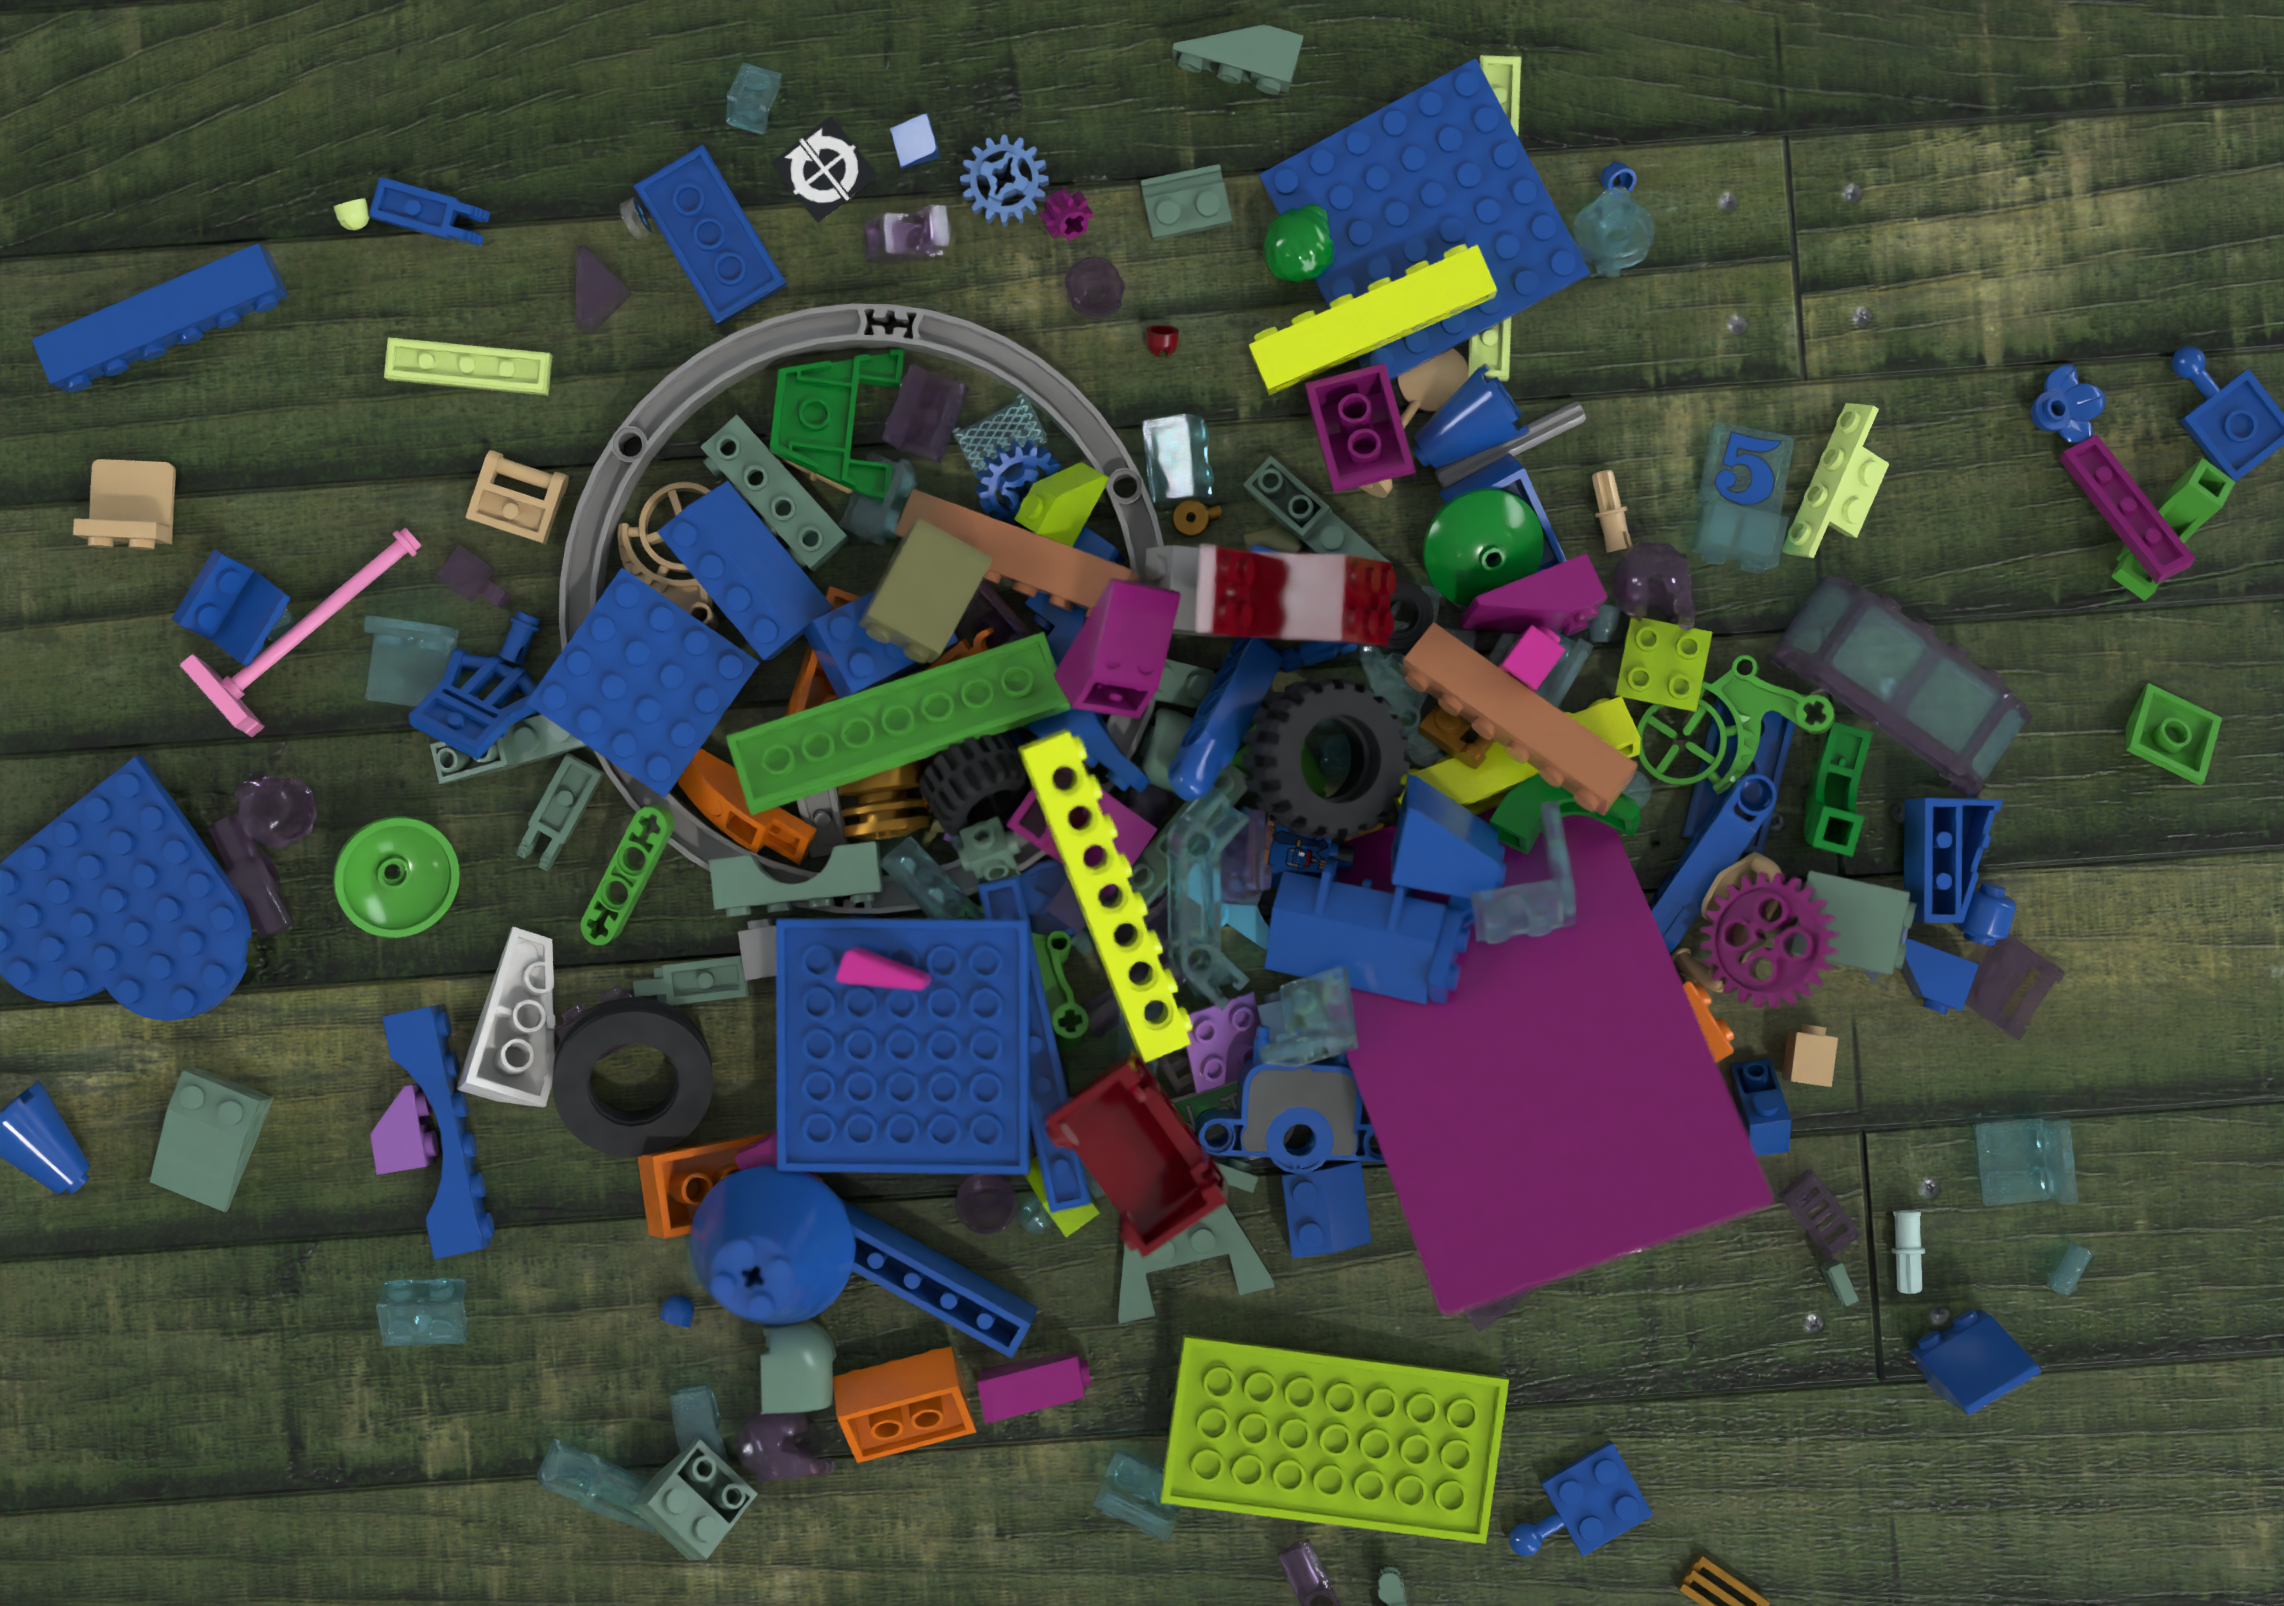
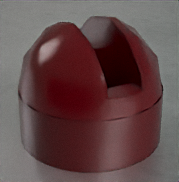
[1146,325,1179,357]

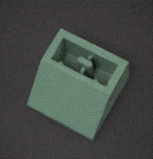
[630,1439,758,1560]

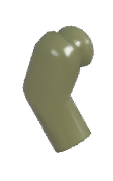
[1243,527,1303,554]

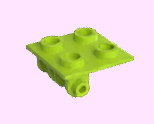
[1615,616,1713,712]

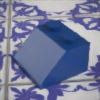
[1279,1161,1372,1258]

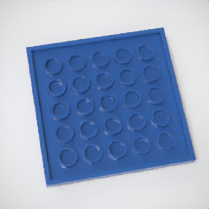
[1259,58,1590,381]
[776,918,1030,1174]

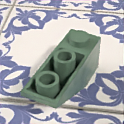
[1172,24,1304,95]

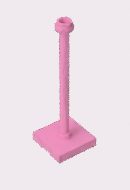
[180,527,422,737]

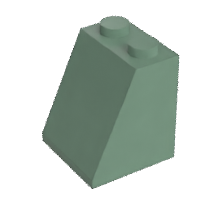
[1791,871,1916,976]

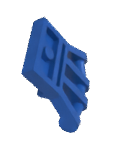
[409,648,541,760]

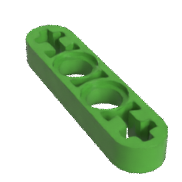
[581,803,675,945]

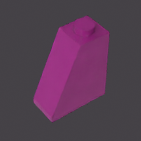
[977,1350,1092,1423]

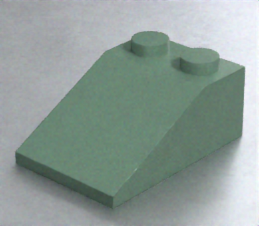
[149,1067,274,1212]

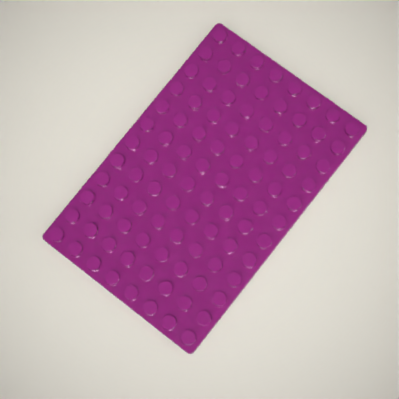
[1320,807,1773,1316]

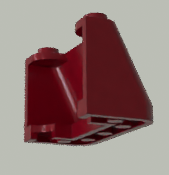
[1044,1050,1228,1258]

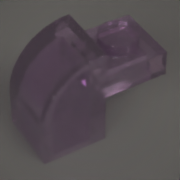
[863,204,951,264]

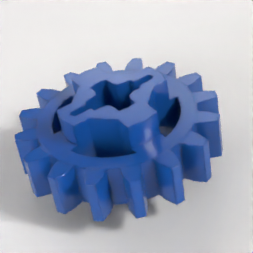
[975,440,1061,529]

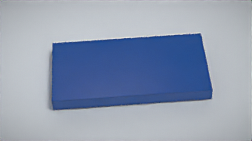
[634,144,787,327]
[1681,696,1795,855]

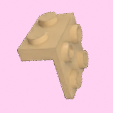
[73,459,176,550]

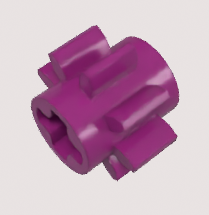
[1039,188,1094,242]

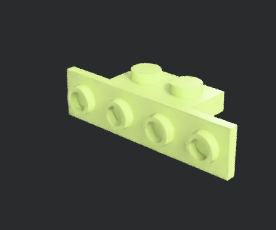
[1781,403,1889,558]

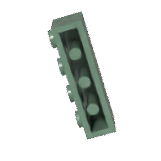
[700,414,850,573]

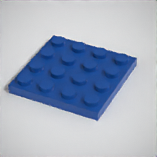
[526,568,760,798]

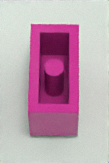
[1497,625,1566,692]

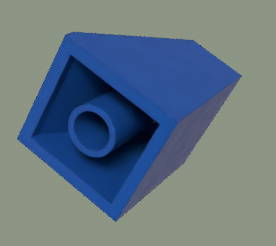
[1391,774,1506,902]

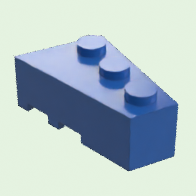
[1904,798,2003,923]

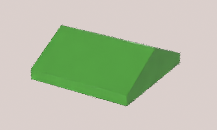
[2125,683,2222,786]

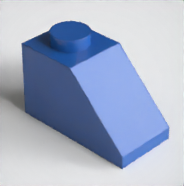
[1901,938,1979,1015]

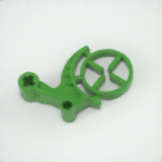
[1637,655,1835,796]
[927,902,1089,1051]

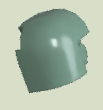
[761,1319,836,1414]

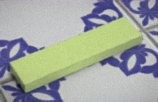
[384,337,552,396]

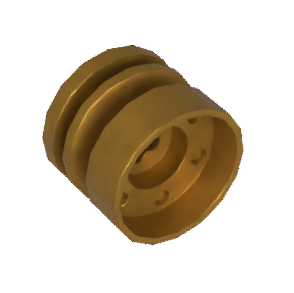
[837,759,930,841]

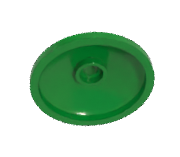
[1422,488,1544,607]

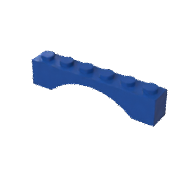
[382,1005,495,1260]

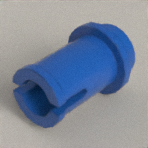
[498,611,541,665]

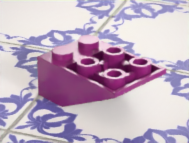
[1053,578,1181,719]
[1007,766,1157,897]

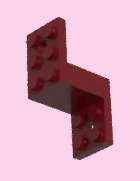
[1196,546,1396,646]

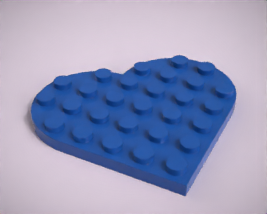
[0,756,252,1021]

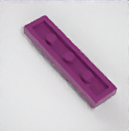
[2059,435,2195,584]

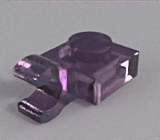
[435,544,512,608]

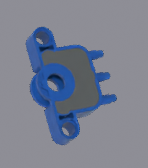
[1194,1025,1385,1174]

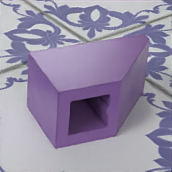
[370,1083,439,1175]

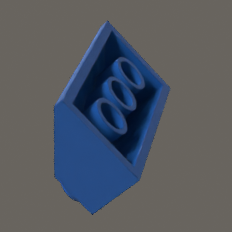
[657,481,834,661]

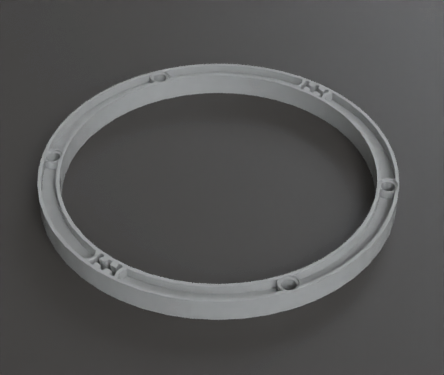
[559,303,1167,914]

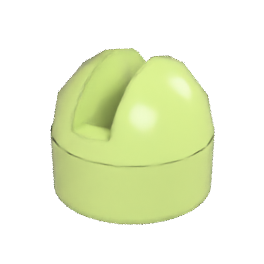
[334,198,370,230]

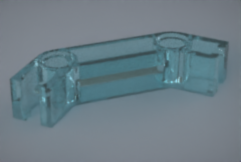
[1167,788,1250,1011]

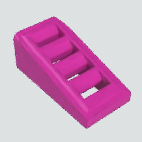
[836,946,932,990]

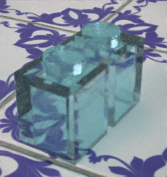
[1691,499,1789,574]

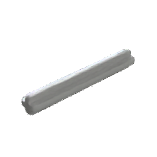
[1435,402,1586,489]

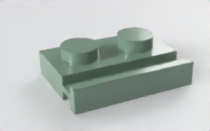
[1141,164,1232,241]

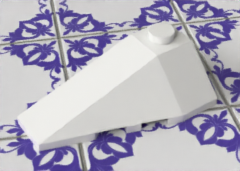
[457,927,556,1108]

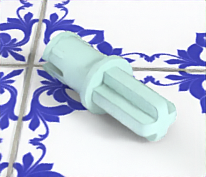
[1891,1210,1925,1294]

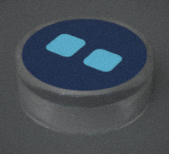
[619,197,653,241]

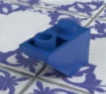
[1730,1058,1791,1156]

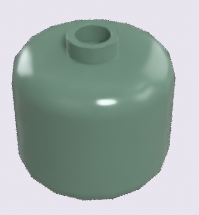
[1134,707,1194,794]

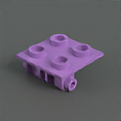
[1185,991,1260,1094]

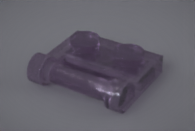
[1965,934,2066,1041]

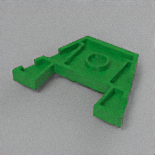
[769,349,905,505]

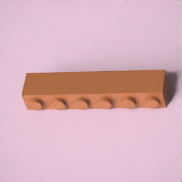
[894,488,1142,618]
[1402,622,1638,816]

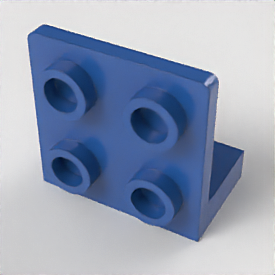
[171,549,290,666]

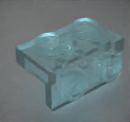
[376,1278,468,1346]
[1092,1449,1181,1541]

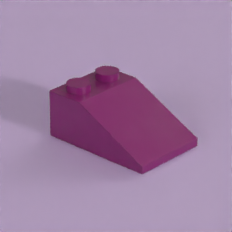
[1305,363,1415,493]
[1458,553,1608,636]

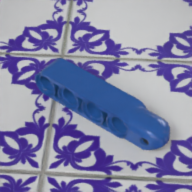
[1168,637,1283,801]
[1648,773,1777,954]

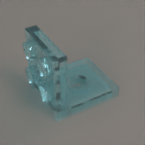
[1471,801,1576,943]

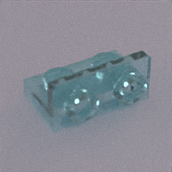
[1142,414,1214,503]

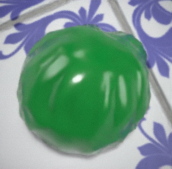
[1263,204,1334,283]

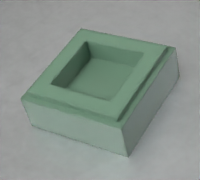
[1819,1258,1859,1306]

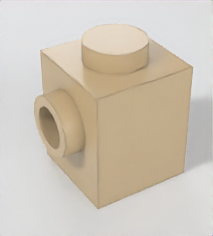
[1782,1024,1838,1087]

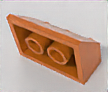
[833,1346,976,1463]

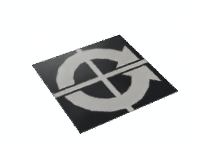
[771,117,878,223]

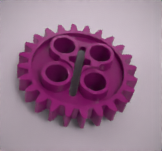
[1700,872,1839,1009]

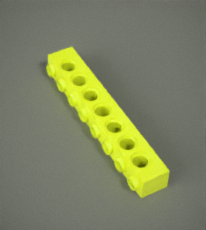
[1018,729,1193,1063]

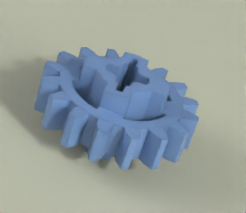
[960,135,1049,227]

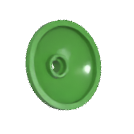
[333,816,460,938]

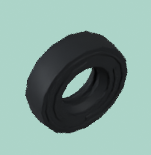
[1374,579,1434,653]

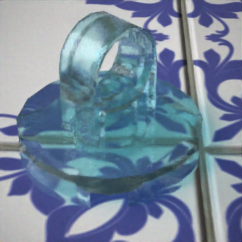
[1572,186,1656,269]

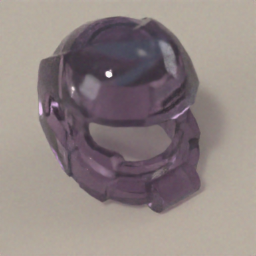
[1612,541,1696,630]
[737,1409,835,1485]

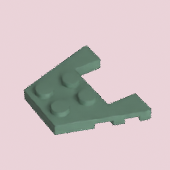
[1118,1203,1275,1324]

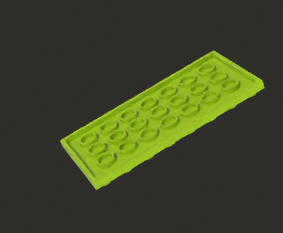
[1159,1334,1509,1544]

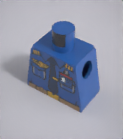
[1256,812,1355,887]

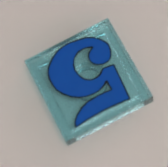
[1697,421,1795,518]

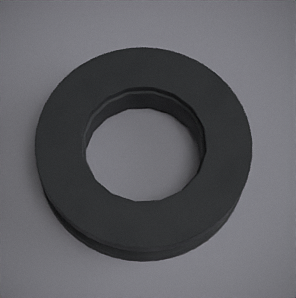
[553,997,713,1157]

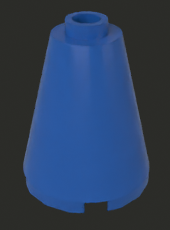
[1412,363,1530,469]
[0,1080,91,1195]

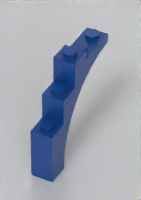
[1025,525,1151,794]

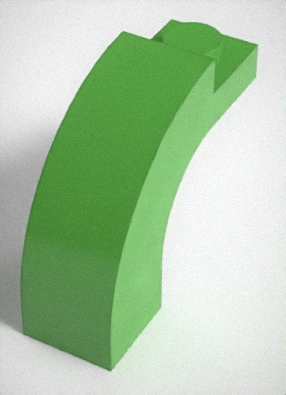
[2111,457,2235,601]

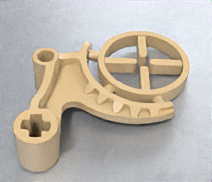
[618,482,718,630]

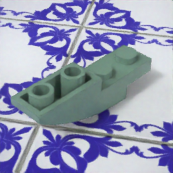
[1243,455,1393,569]
[430,715,587,784]

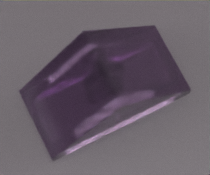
[576,245,632,334]

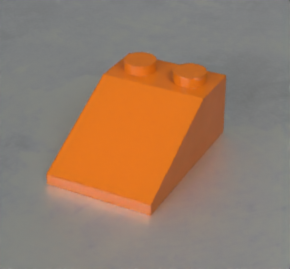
[637,1133,769,1239]

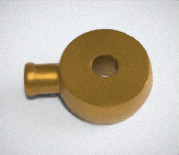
[1171,499,1223,538]

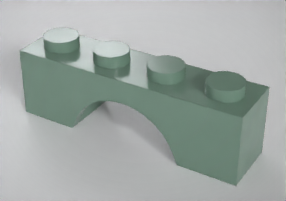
[709,842,884,917]

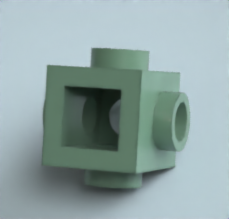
[957,816,1021,884]

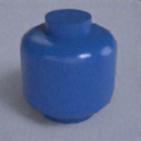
[1956,882,2016,946]

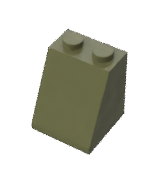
[858,518,993,664]

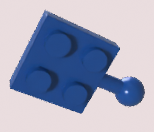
[2171,346,2284,482]
[1509,1440,1653,1556]

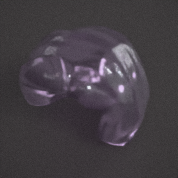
[234,775,317,849]

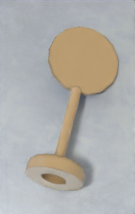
[1360,348,1468,498]

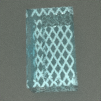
[951,392,1048,479]

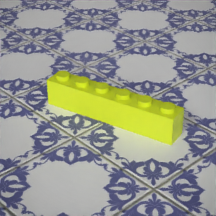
[1249,244,1497,396]
[1393,696,1641,815]

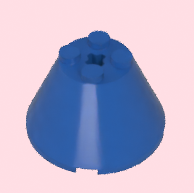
[690,1164,856,1325]

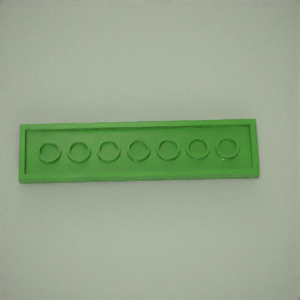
[726,632,1071,815]

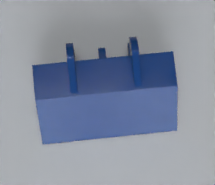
[1265,859,1446,1004]

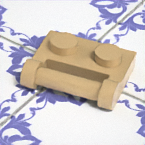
[465,450,569,545]

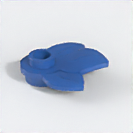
[2030,364,2106,445]

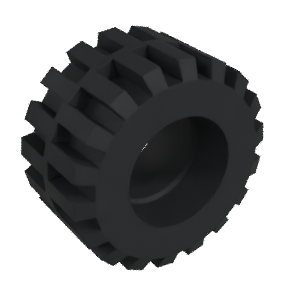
[919,733,1033,837]

